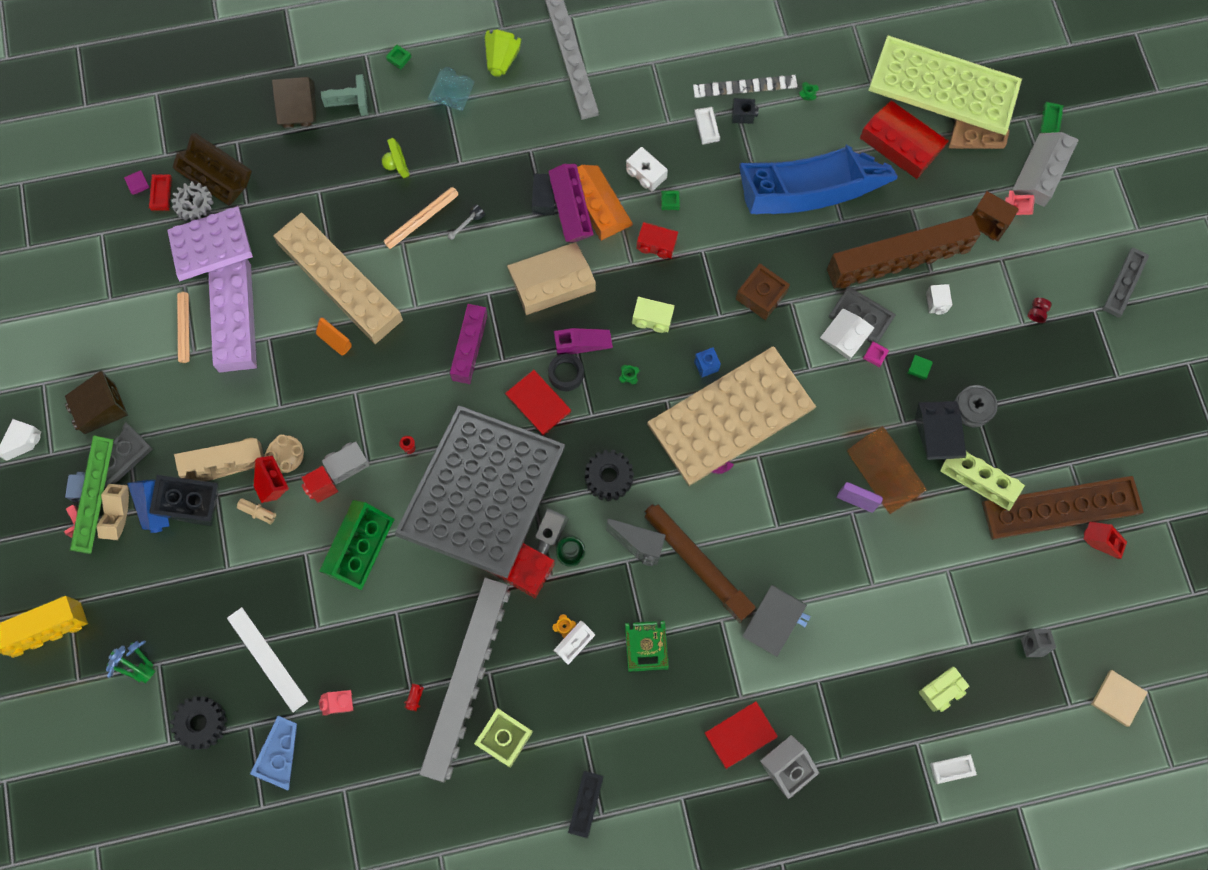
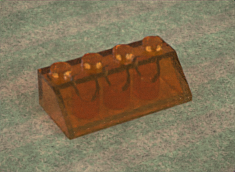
[847,426,927,514]

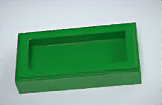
[1040,102,1064,133]

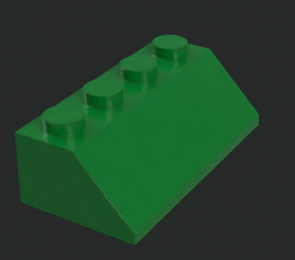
[319,500,394,590]

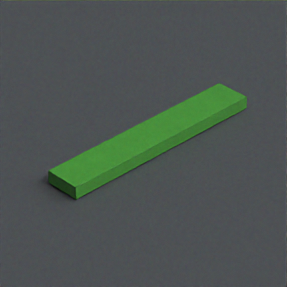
[69,435,114,554]

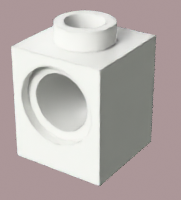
[926,284,952,315]

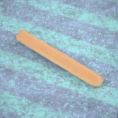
[384,187,458,249]

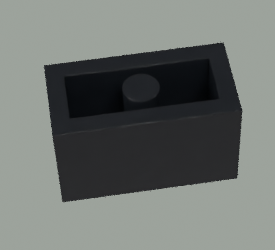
[532,173,558,216]

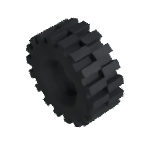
[585,450,634,501]
[170,696,227,750]

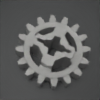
[171,182,214,221]

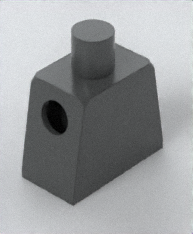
[535,508,569,555]

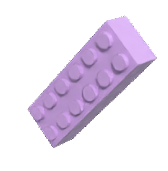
[208,259,257,373]

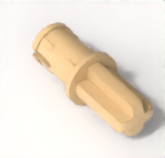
[237,498,276,525]

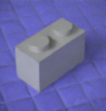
[322,442,370,485]

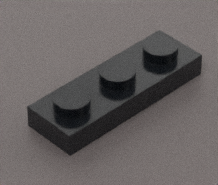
[568,771,604,838]

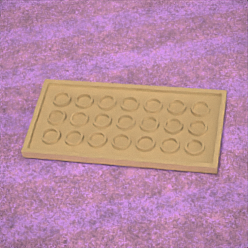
[647,346,816,486]

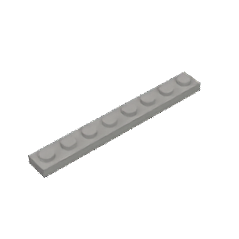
[545,0,599,120]

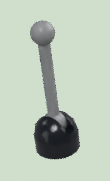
[448,204,486,240]

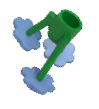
[106,641,156,684]

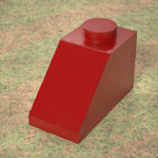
[253,455,289,503]
[1084,522,1127,559]

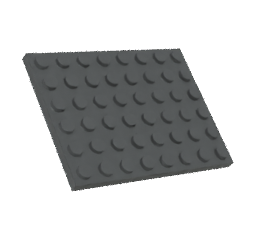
[395,405,565,578]

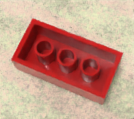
[483,543,555,599]

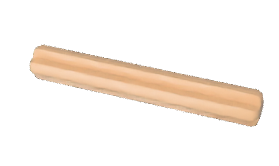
[177,292,190,363]

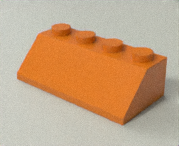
[577,165,633,241]

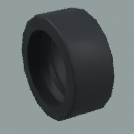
[548,353,584,392]

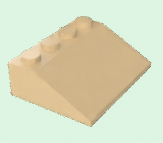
[507,242,596,315]

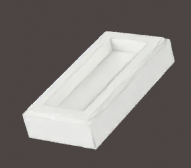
[694,107,720,144]
[930,754,977,784]

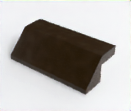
[173,133,252,206]

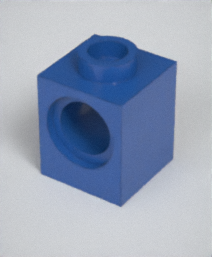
[694,348,721,378]

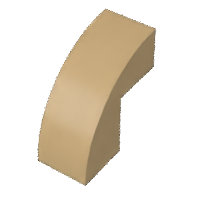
[97,484,129,540]

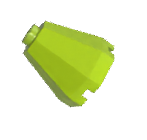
[485,30,521,77]

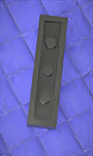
[1102,247,1149,318]

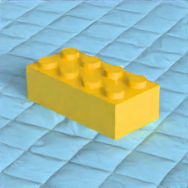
[0,596,88,657]

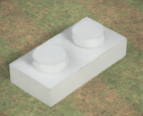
[554,621,595,664]

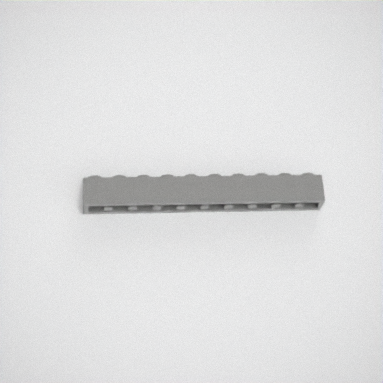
[420,578,511,783]

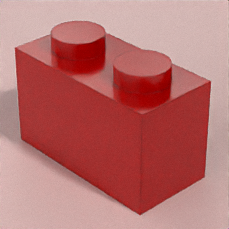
[636,222,678,259]
[301,466,339,503]

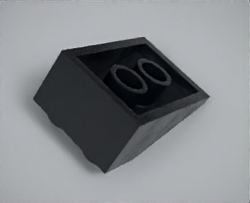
[915,401,966,460]
[149,475,219,526]

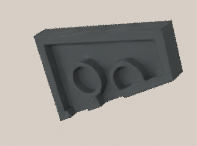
[105,422,153,487]

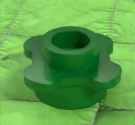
[799,82,819,101]
[619,365,639,385]

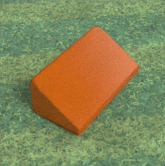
[316,317,352,356]

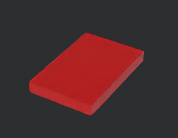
[505,370,571,436]
[704,702,778,769]

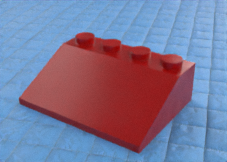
[860,100,949,179]

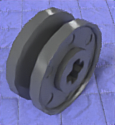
[954,385,998,428]

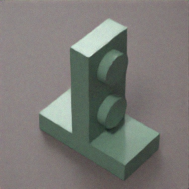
[321,74,368,116]

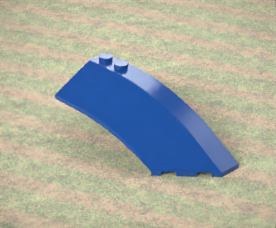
[739,145,898,214]

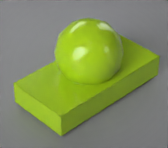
[382,138,410,178]

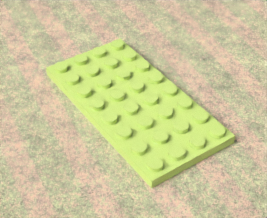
[868,36,1022,135]

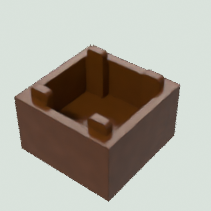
[972,191,1019,242]
[736,264,790,320]

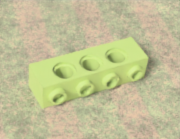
[940,451,1025,511]

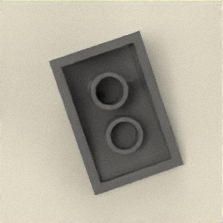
[606,518,666,566]

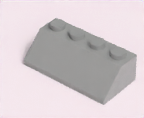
[1012,132,1078,207]

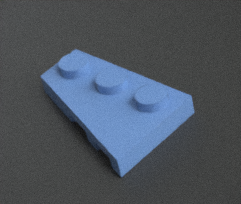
[250,716,297,790]

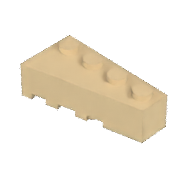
[174,438,264,482]

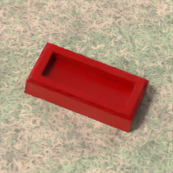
[149,175,172,210]

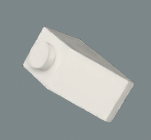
[0,419,41,461]

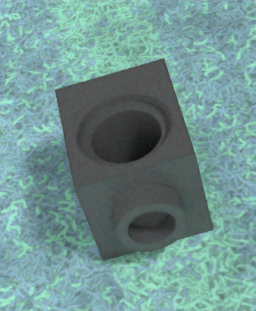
[1021,629,1056,657]

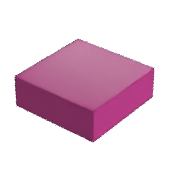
[863,342,889,367]

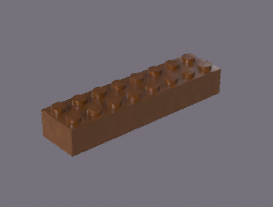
[827,215,981,288]

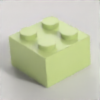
[475,708,533,768]

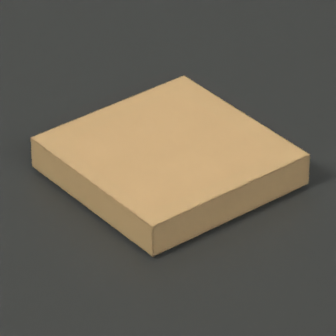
[1091,670,1148,727]

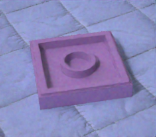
[836,482,883,513]

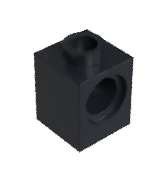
[732,98,758,124]

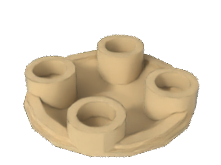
[264,435,304,473]

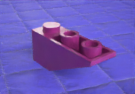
[554,328,613,356]

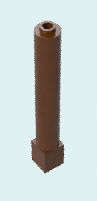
[644,504,756,624]

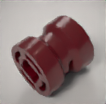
[1027,297,1052,323]

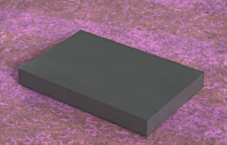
[829,286,896,344]
[742,585,807,657]

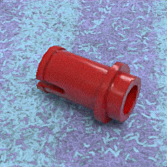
[399,436,416,454]
[404,684,424,711]

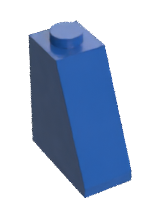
[128,480,169,533]

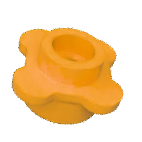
[553,614,576,638]

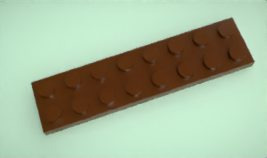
[982,476,1144,540]

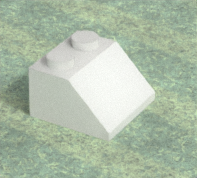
[820,309,874,360]

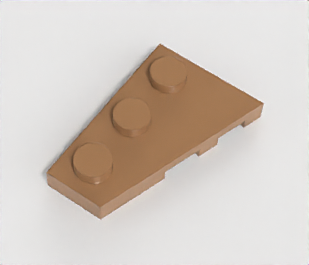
[949,119,1010,149]

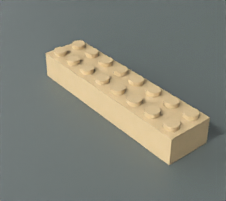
[273,212,403,344]

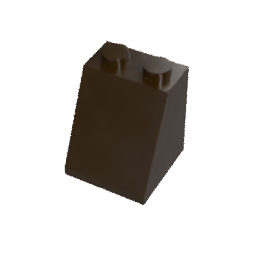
[272,77,316,129]
[65,371,128,434]

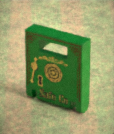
[625,621,669,672]

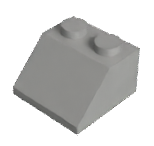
[760,735,819,799]

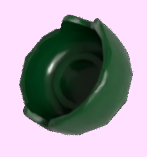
[556,536,585,567]

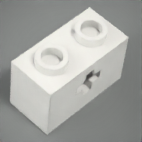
[626,147,668,192]

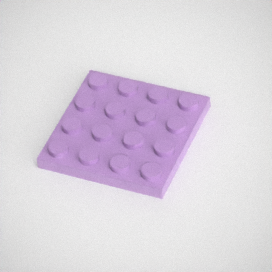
[168,207,253,281]

